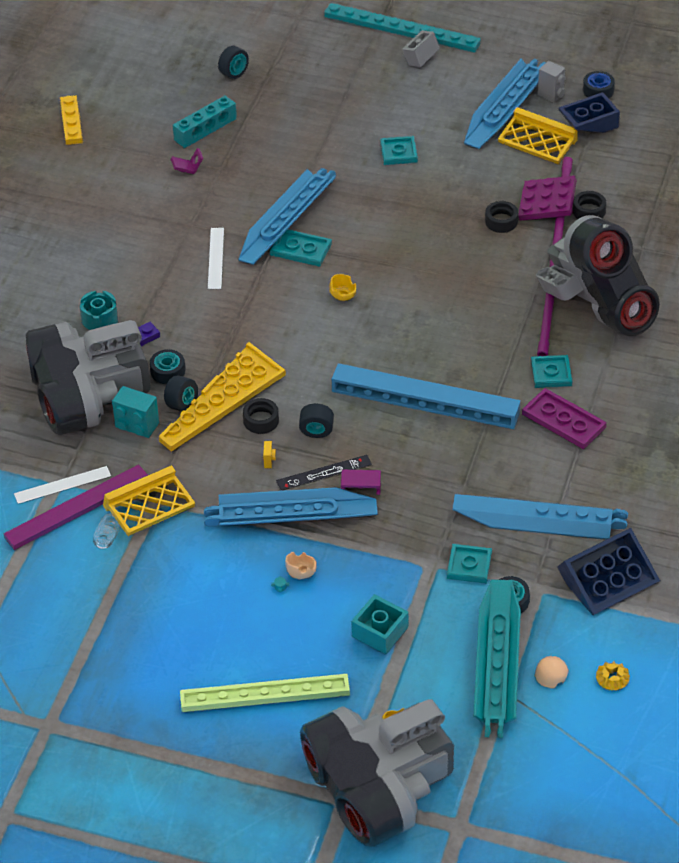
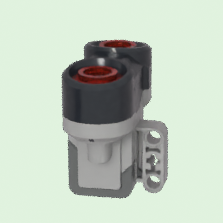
[536,215,660,336]
[25,320,151,435]
[300,699,454,847]

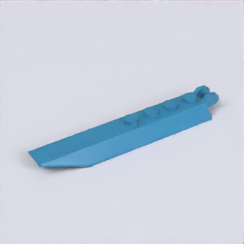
[464,58,545,149]
[238,168,336,265]
[204,487,378,527]
[453,494,628,540]

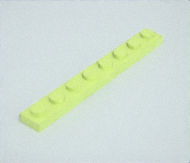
[180,674,350,712]

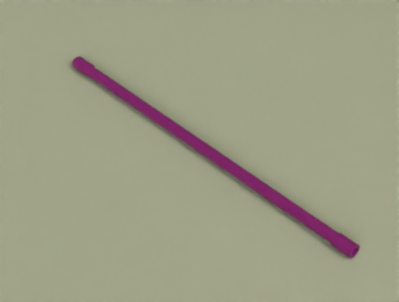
[537,157,573,356]

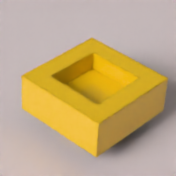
[263,441,276,468]

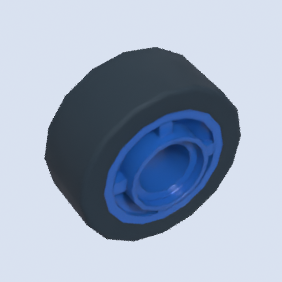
[583,71,615,99]

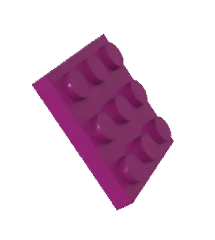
[518,175,577,221]

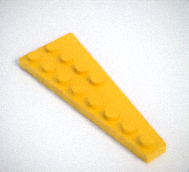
[159,342,286,452]

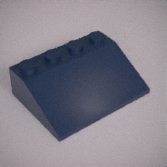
[557,528,660,615]

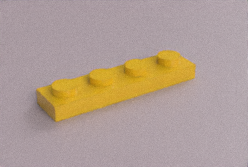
[60,95,83,145]

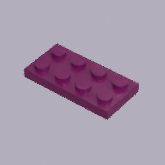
[522,388,607,450]

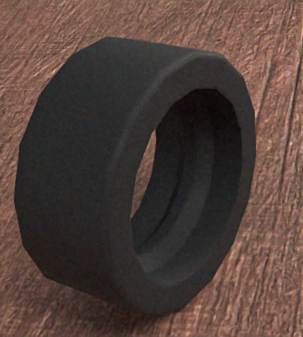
[573,191,607,219]
[485,201,519,233]
[243,398,279,434]

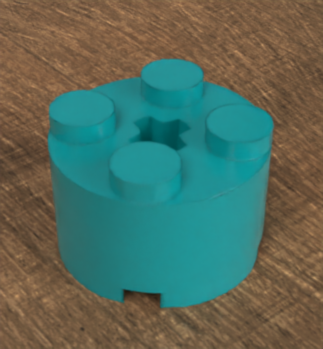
[80,291,118,330]

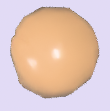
[285,552,317,579]
[534,656,569,688]

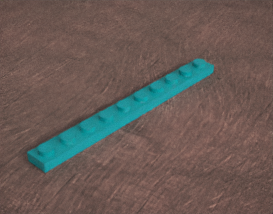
[324,3,481,53]

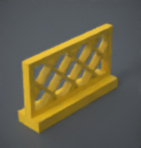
[498,107,578,164]
[103,465,196,536]

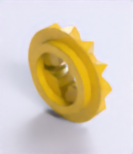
[596,661,630,690]

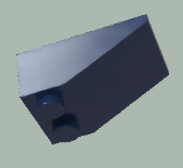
[558,92,620,132]

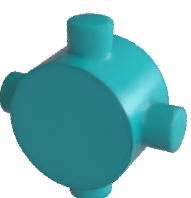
[271,577,289,592]

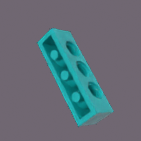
[173,95,237,148]

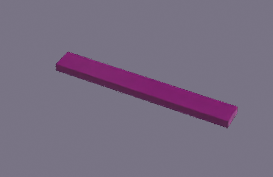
[4,464,148,550]

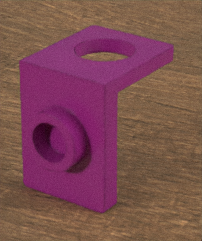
[171,148,203,174]

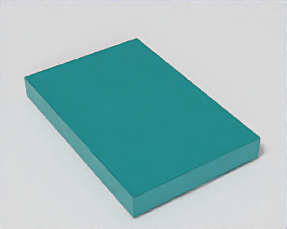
[270,229,332,267]

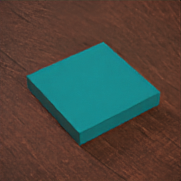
[380,136,418,165]
[531,355,572,388]
[447,544,492,584]

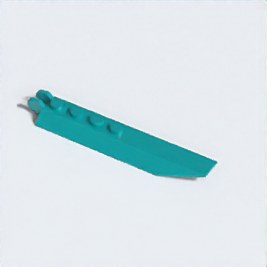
[473,579,521,738]

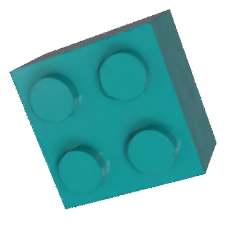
[112,386,159,438]
[351,594,409,654]

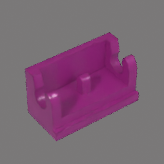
[341,470,381,495]

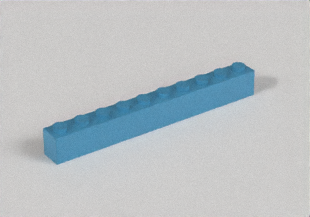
[331,363,521,429]

